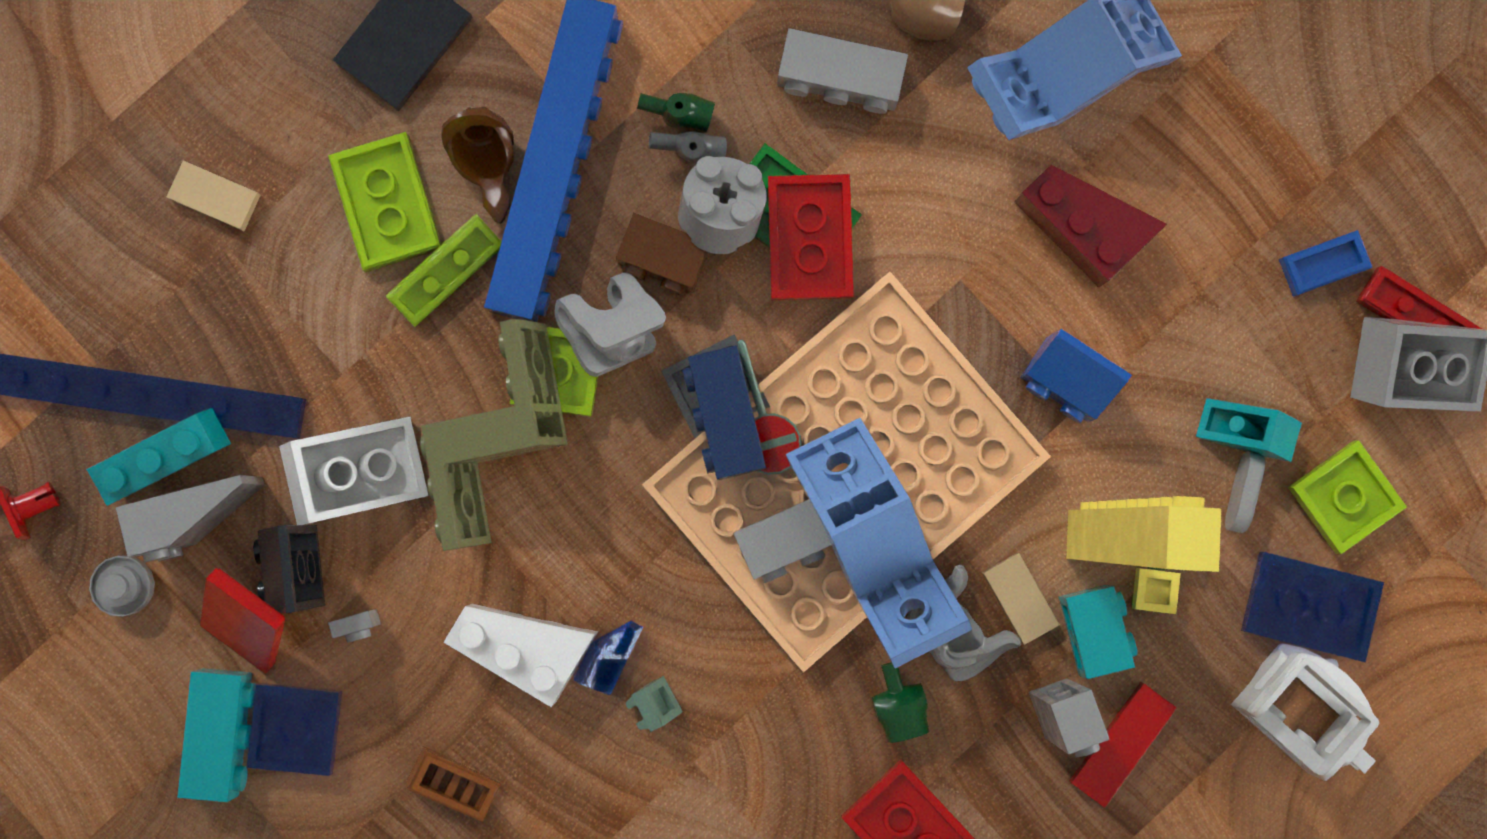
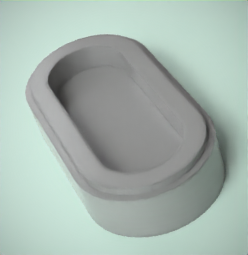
[1225,451,1265,534]

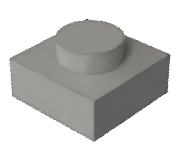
[328,609,381,643]

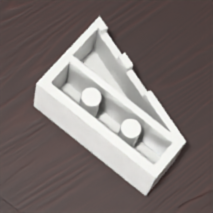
[444,604,598,707]

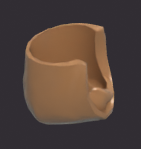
[890,0,965,41]

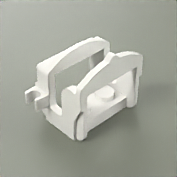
[1231,643,1379,781]

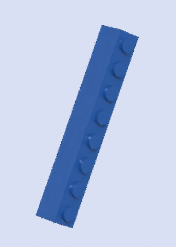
[484,0,623,322]

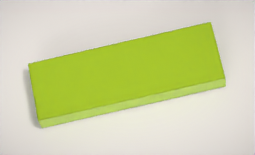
[386,214,502,327]

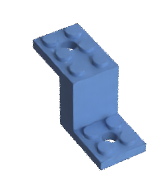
[967,0,1182,140]
[786,418,972,668]

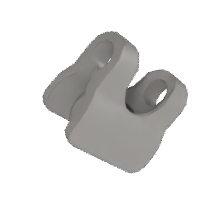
[555,272,666,377]

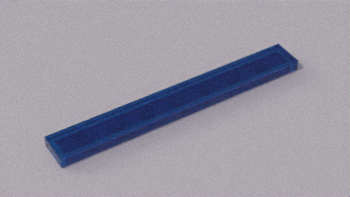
[0,354,306,439]

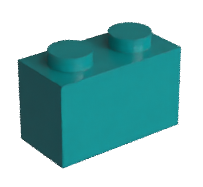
[1058,585,1138,679]

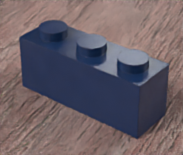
[683,345,766,480]

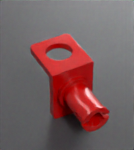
[0,482,61,541]

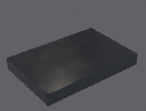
[333,0,473,111]

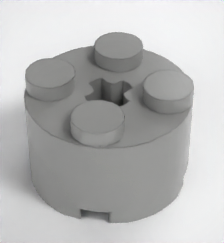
[678,156,766,254]

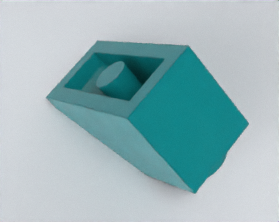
[1196,398,1302,462]

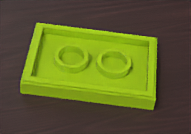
[328,132,442,272]

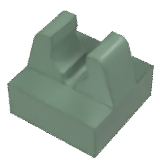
[626,676,683,732]

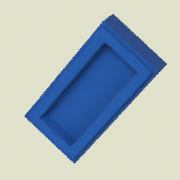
[1279,230,1373,297]

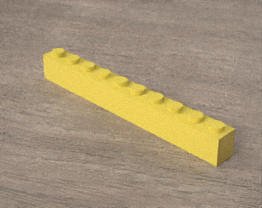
[1066,496,1221,572]

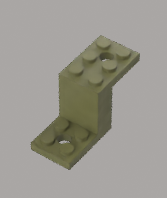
[420,319,568,551]

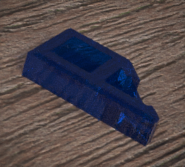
[573,620,643,695]

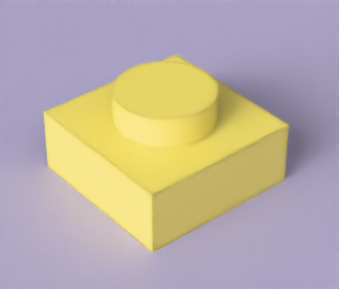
[1132,568,1181,614]

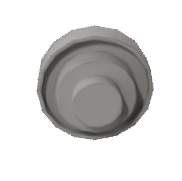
[89,556,155,617]

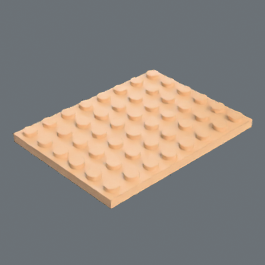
[642,272,1051,673]

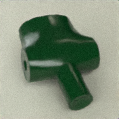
[637,93,715,133]
[871,662,930,743]

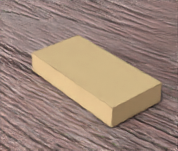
[167,161,261,231]
[982,553,1060,645]

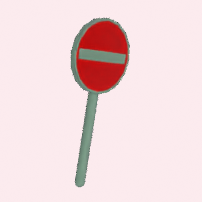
[737,339,802,475]

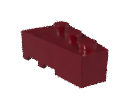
[1014,165,1167,288]

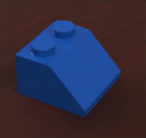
[1020,329,1132,423]

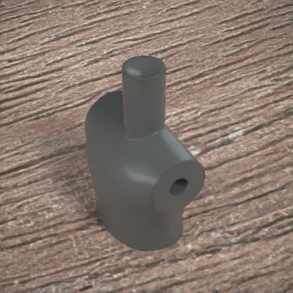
[649,131,727,165]

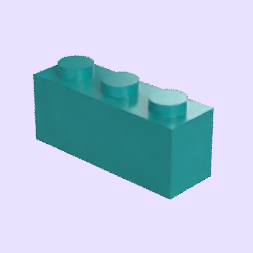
[86,408,231,506]
[177,668,256,802]

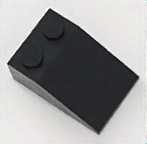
[253,525,325,613]

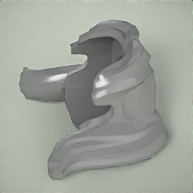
[907,565,1022,681]

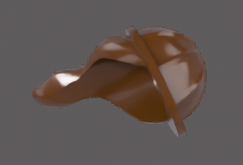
[441,107,514,223]

